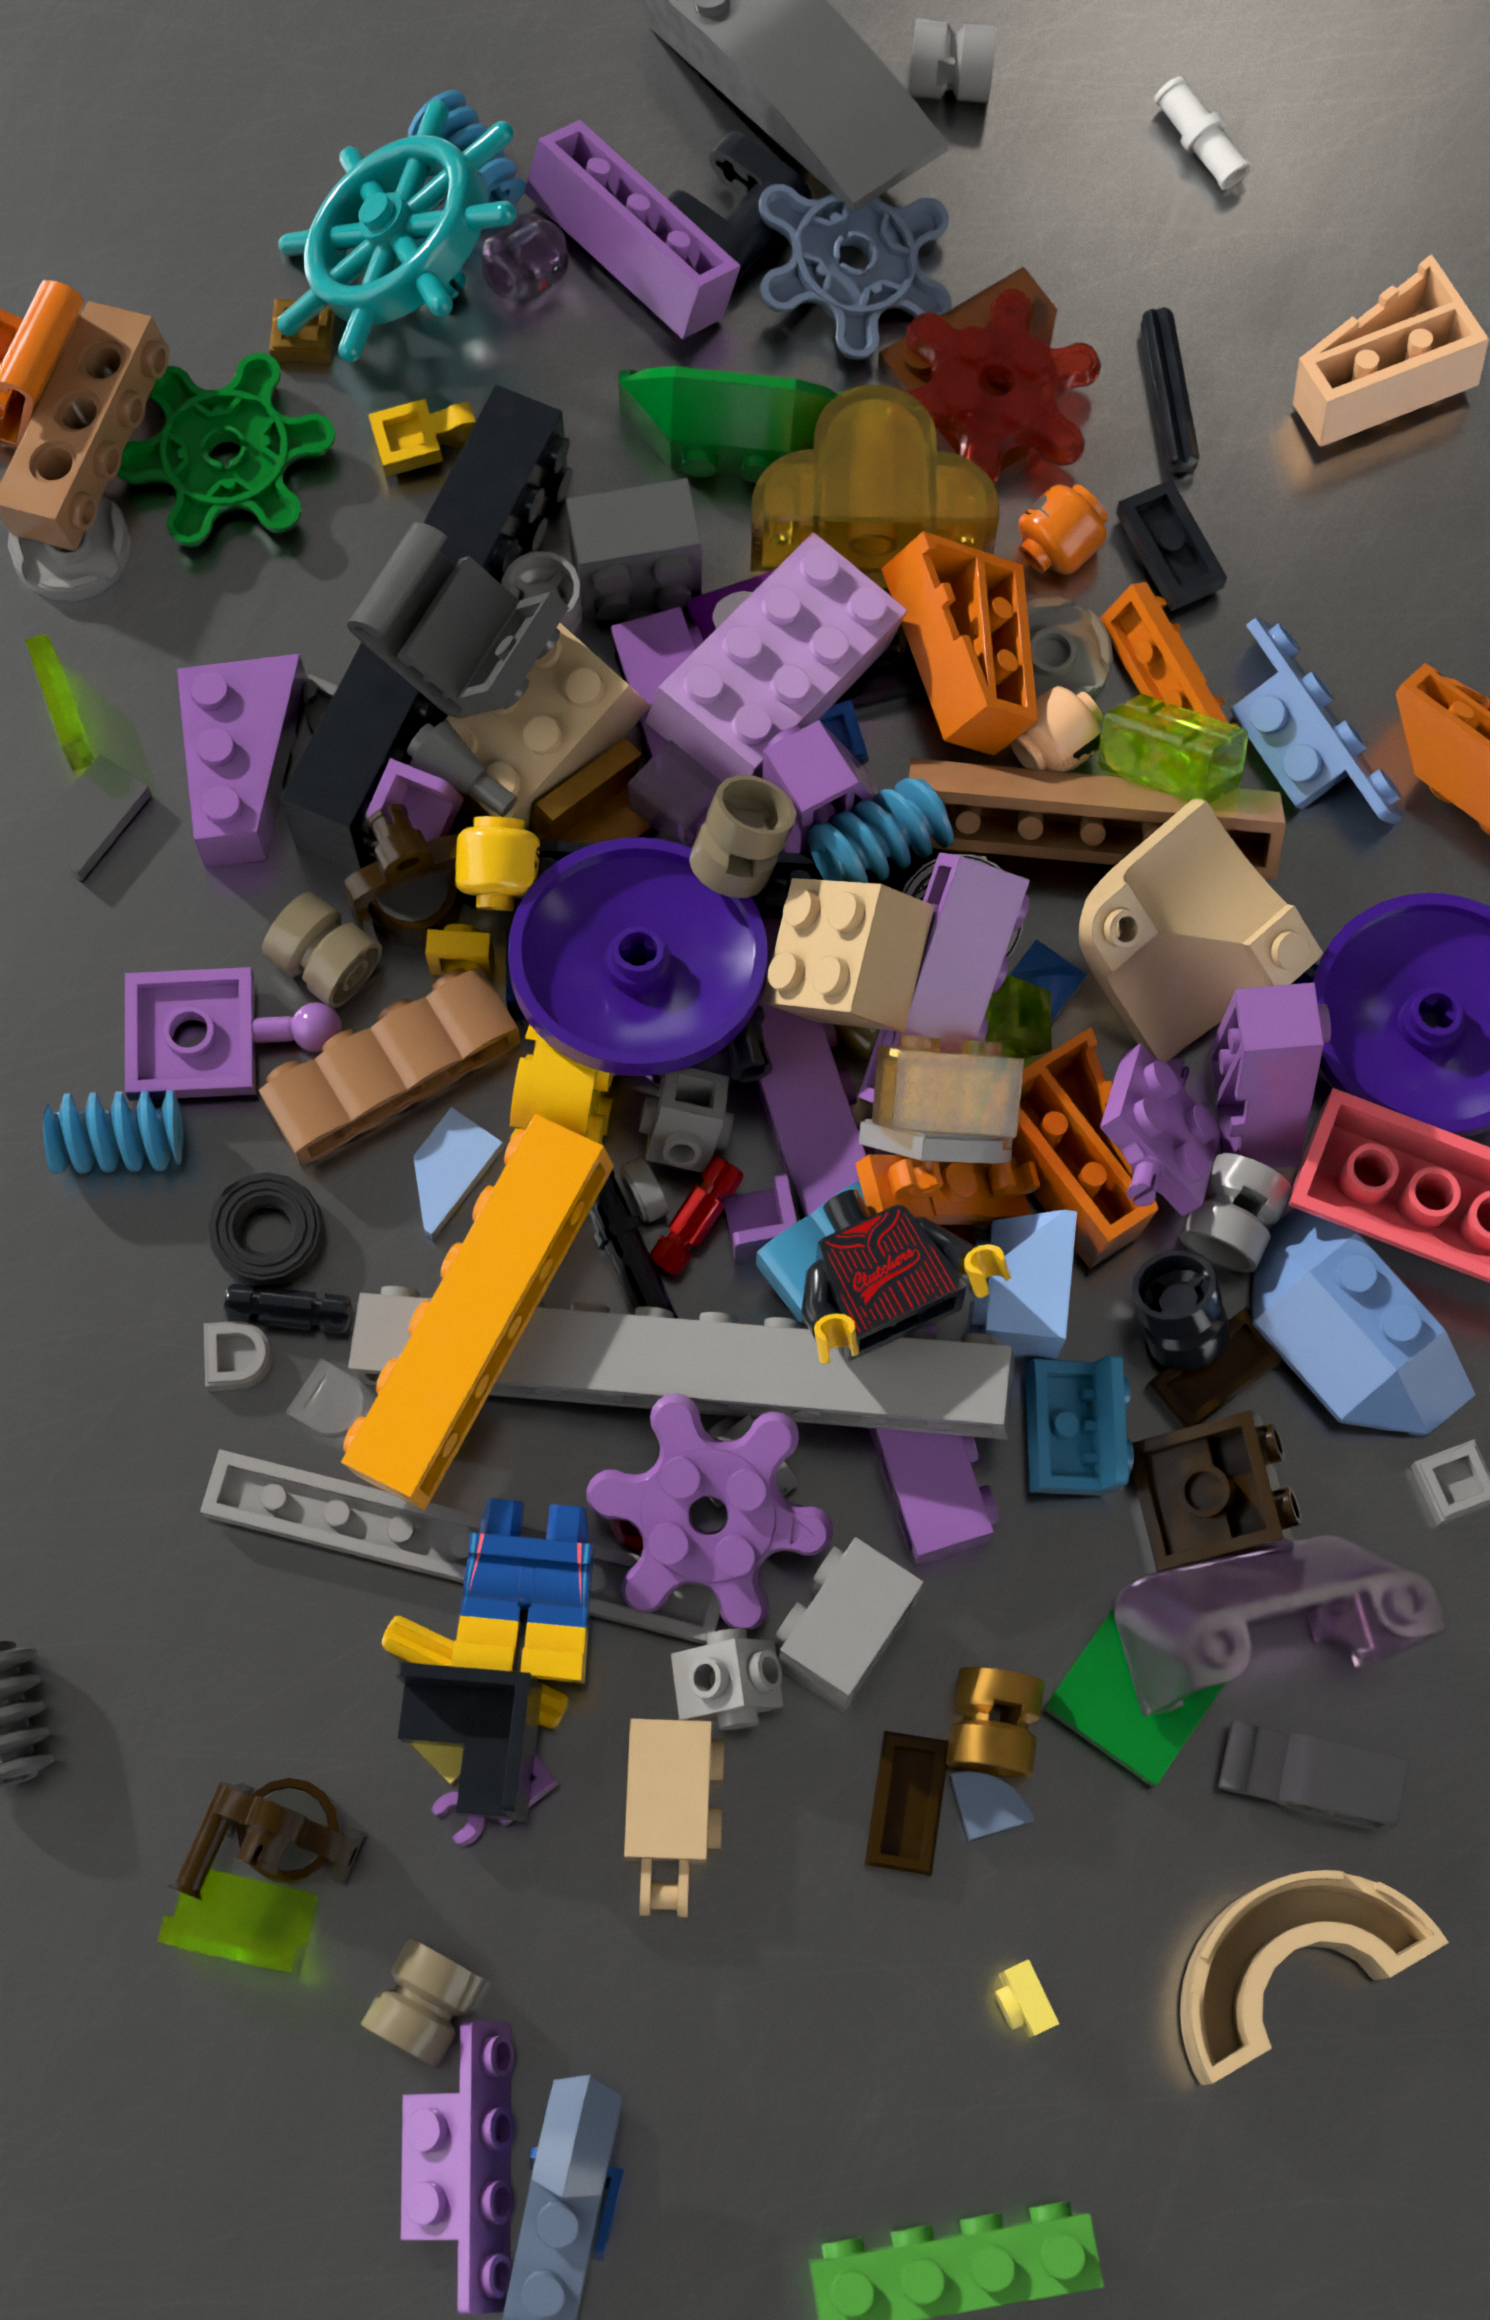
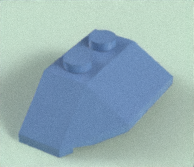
[1252,1208,1476,1437]

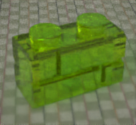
[1098,693,1249,804]

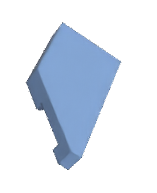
[413,1107,504,1240]

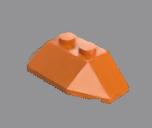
[1395,663,1490,836]

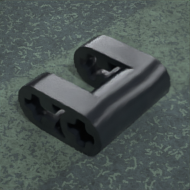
[667,131,813,282]

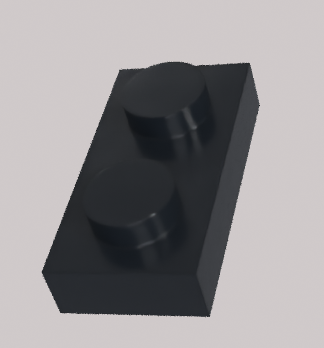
[1116,479,1227,611]

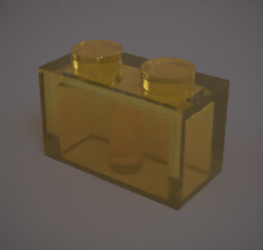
[871,1034,1024,1138]

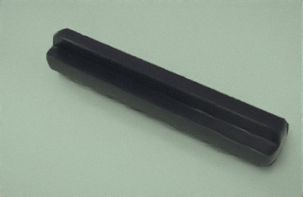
[1140,307,1200,473]

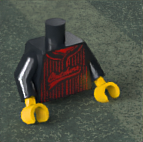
[801,1189,1012,1364]

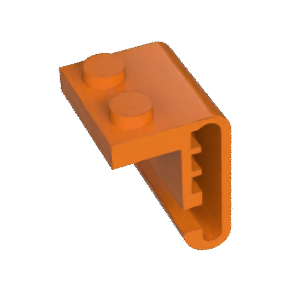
[0,280,84,447]

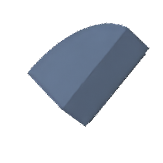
[949,1771,1035,1842]

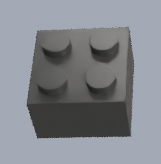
[566,478,702,621]

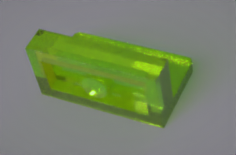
[157,1869,319,1977]

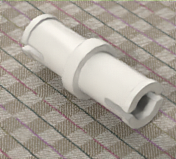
[1154,76,1252,190]

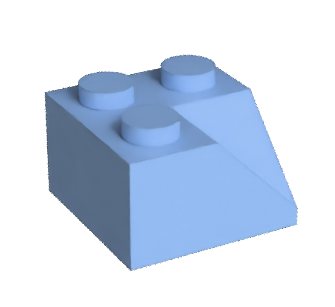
[966,1210,1077,1366]

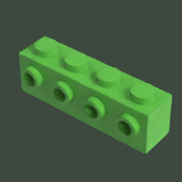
[808,2201,1104,2320]

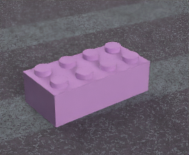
[645,532,907,784]

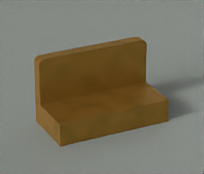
[529,738,666,843]

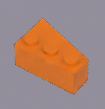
[881,531,1038,756]

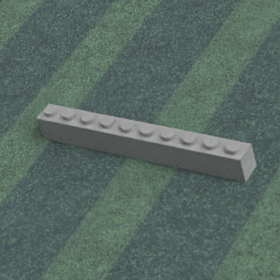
[348,1286,1015,1440]

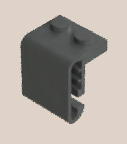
[347,523,569,718]

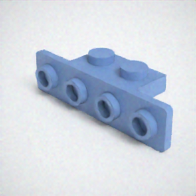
[1229,617,1404,825]

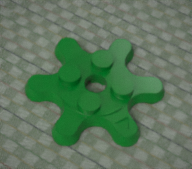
[117,352,336,548]

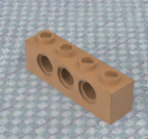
[0,301,170,551]

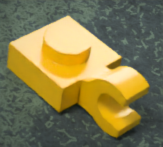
[368,398,476,477]

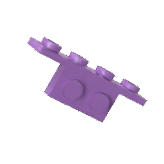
[401,2021,514,2315]

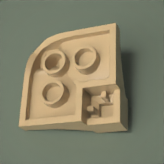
[1079,799,1324,1063]

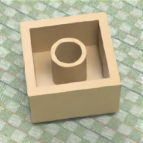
[761,878,935,1032]

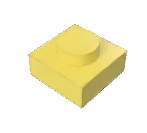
[995,1959,1059,2038]

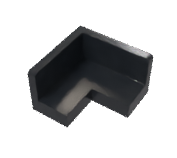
[395,1662,543,1822]

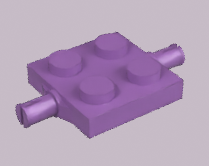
[1100,1043,1221,1217]

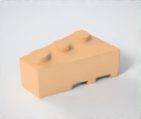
[1293,254,1489,447]

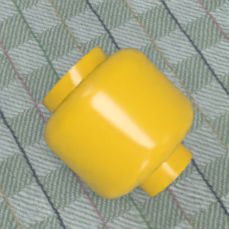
[455,816,540,911]

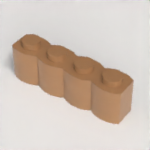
[258,967,521,1166]

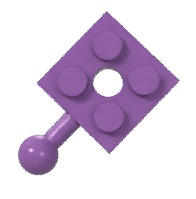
[125,967,342,1101]

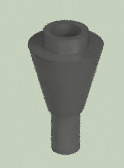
[407,720,517,817]

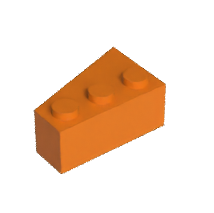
[976,1026,1158,1269]

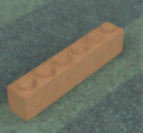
[908,758,1286,880]

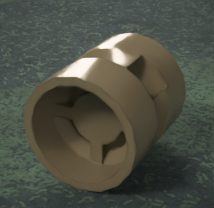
[689,775,797,898]
[262,891,382,1009]
[360,1937,486,2068]

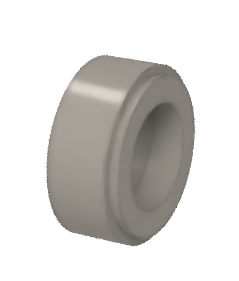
[619,1156,669,1223]

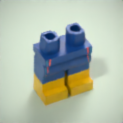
[451,1498,595,1684]

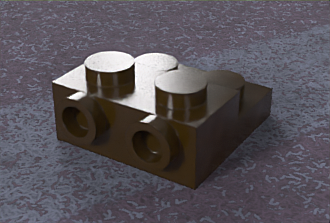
[1132,1410,1301,1574]

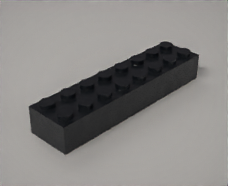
[280,385,572,872]

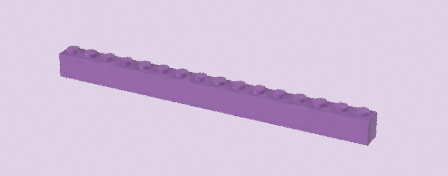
[610,607,1000,1567]

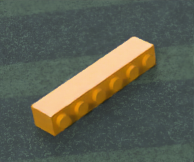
[341,1114,614,1511]

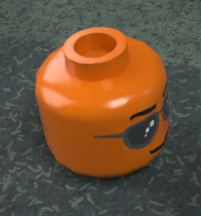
[1018,484,1108,575]

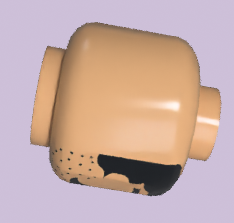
[1010,686,1103,773]

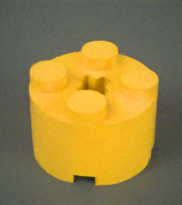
[509,1024,618,1144]

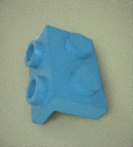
[1024,1355,1134,1496]

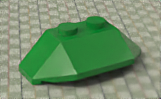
[618,366,857,484]

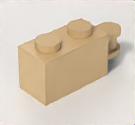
[624,1719,724,1917]

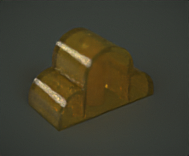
[750,384,999,574]

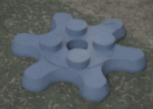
[758,184,952,360]

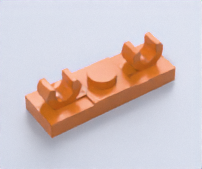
[1100,582,1241,769]
[855,1154,1040,1225]

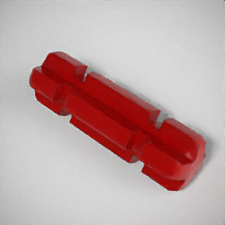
[650,1156,743,1275]

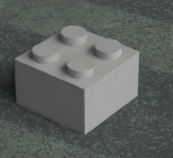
[775,1537,924,1713]

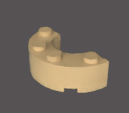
[1180,1870,1449,2086]

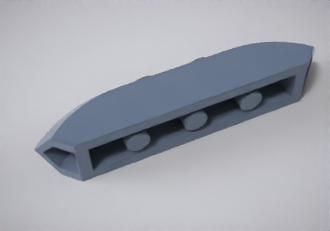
[502,2075,623,2320]

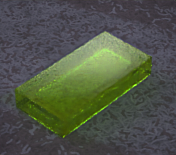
[25,633,95,771]

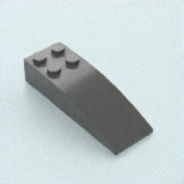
[644,0,948,212]

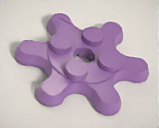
[586,1393,833,1631]

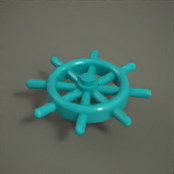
[277,100,517,362]

